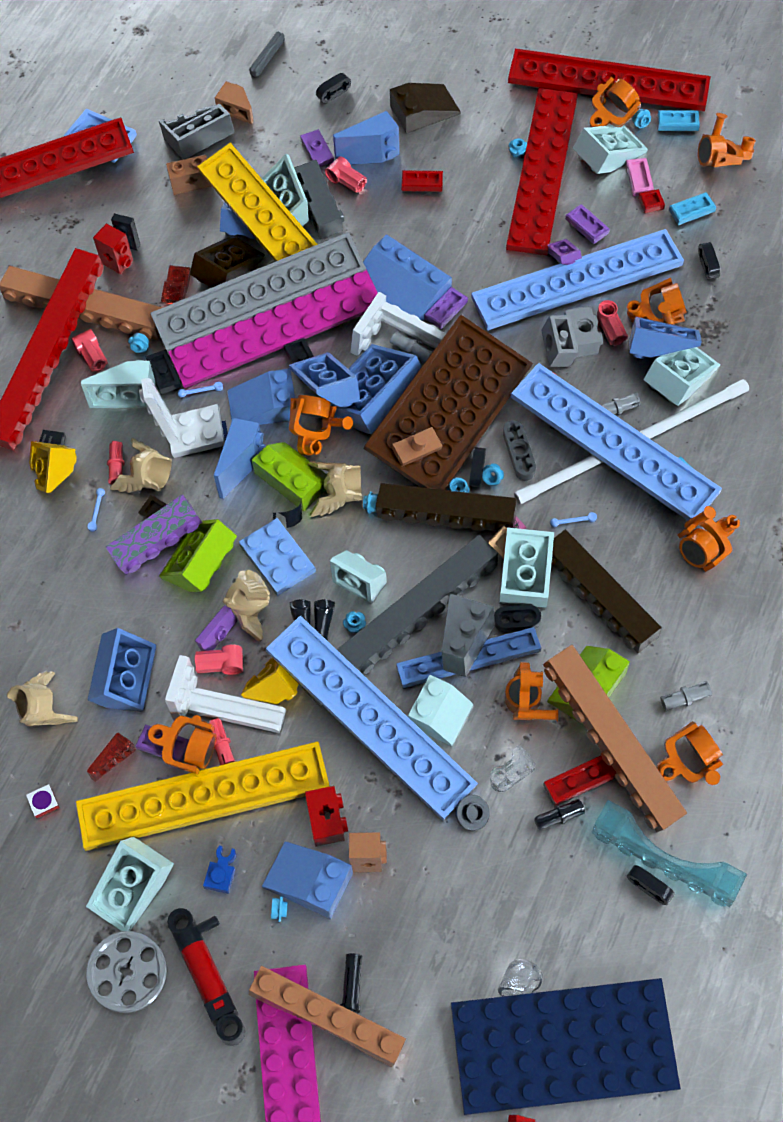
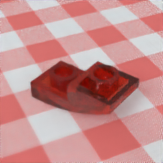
[161,265,191,304]

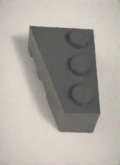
[159,104,235,160]
[294,160,344,239]
[441,593,495,677]

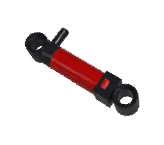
[167,908,245,1046]

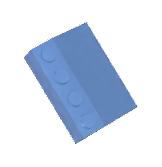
[363,234,452,321]
[321,344,422,434]

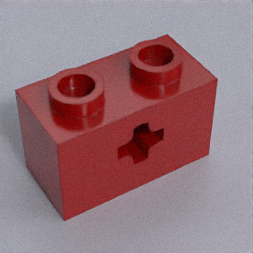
[93,223,133,275]
[305,786,348,847]

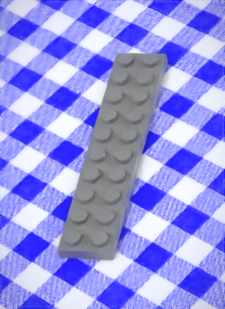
[150,232,366,353]

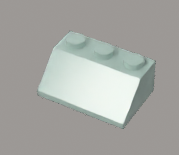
[262,154,309,227]

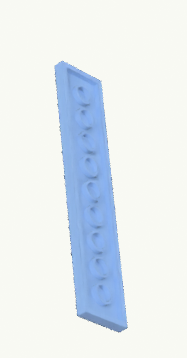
[471,229,684,331]
[511,363,722,520]
[266,616,478,820]

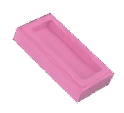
[626,158,654,197]

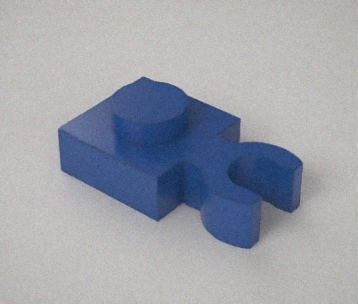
[203,845,236,894]

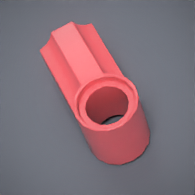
[325,156,367,193]
[596,300,628,346]
[71,329,108,372]
[195,645,243,675]

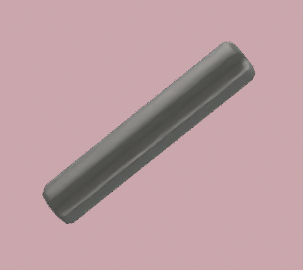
[249,31,285,77]

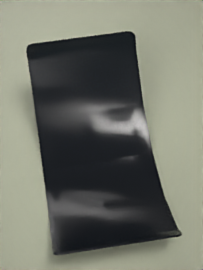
[273,503,302,528]

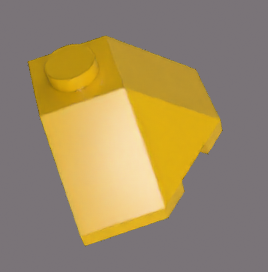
[29,441,77,493]
[241,658,299,704]

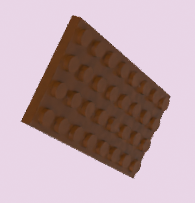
[363,315,533,490]

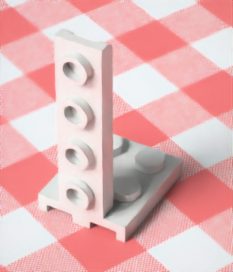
[350,292,446,357]
[139,378,225,458]
[165,655,286,733]

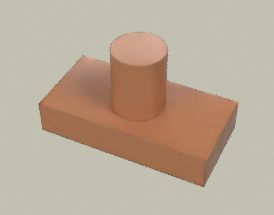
[391,427,443,467]

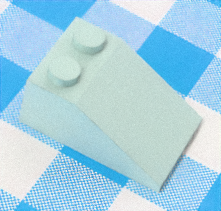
[573,125,648,174]
[643,347,720,406]
[81,360,157,408]
[499,528,554,608]
[86,837,174,931]

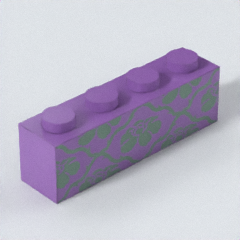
[106,494,203,574]

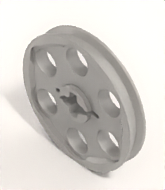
[86,931,167,1013]

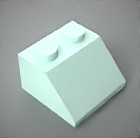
[330,550,387,604]
[408,675,473,746]

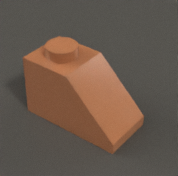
[215,81,253,124]

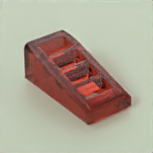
[87,733,136,782]

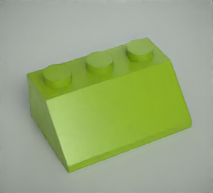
[252,442,327,512]
[159,519,237,592]
[547,646,630,725]

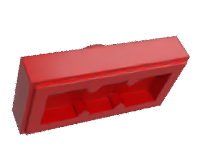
[401,170,443,192]

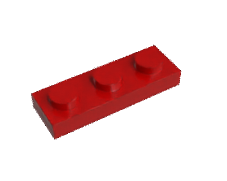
[543,755,616,806]

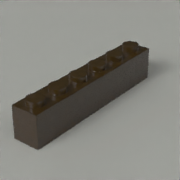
[376,483,517,532]
[551,529,662,653]

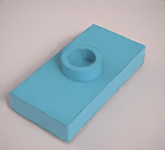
[657,110,700,131]
[669,192,716,225]

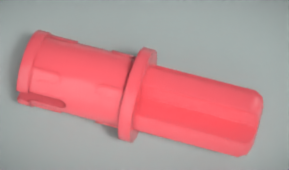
[107,441,125,485]
[209,718,236,765]

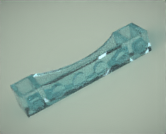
[592,800,747,907]

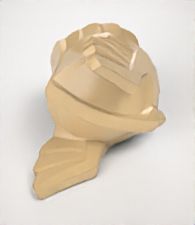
[110,438,172,493]
[308,461,362,517]
[223,570,270,642]
[6,671,78,726]

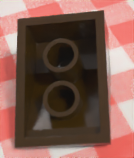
[390,83,461,134]
[190,235,265,288]

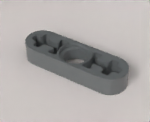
[503,420,536,481]

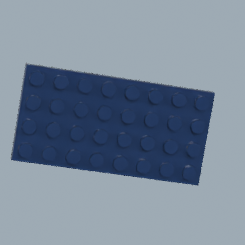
[451,978,681,1115]

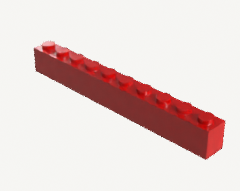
[0,248,104,451]

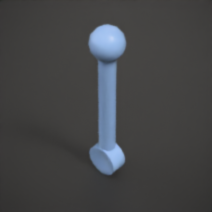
[178,382,223,398]
[87,488,105,532]
[550,512,597,527]

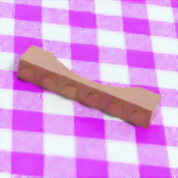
[249,966,406,1067]

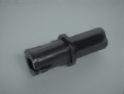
[534,799,585,830]

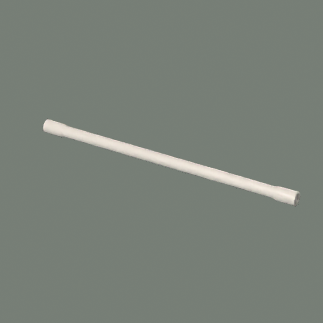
[514,379,749,505]

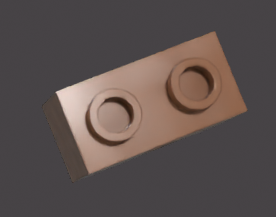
[166,155,212,195]
[349,832,387,872]

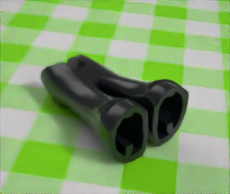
[290,599,335,641]

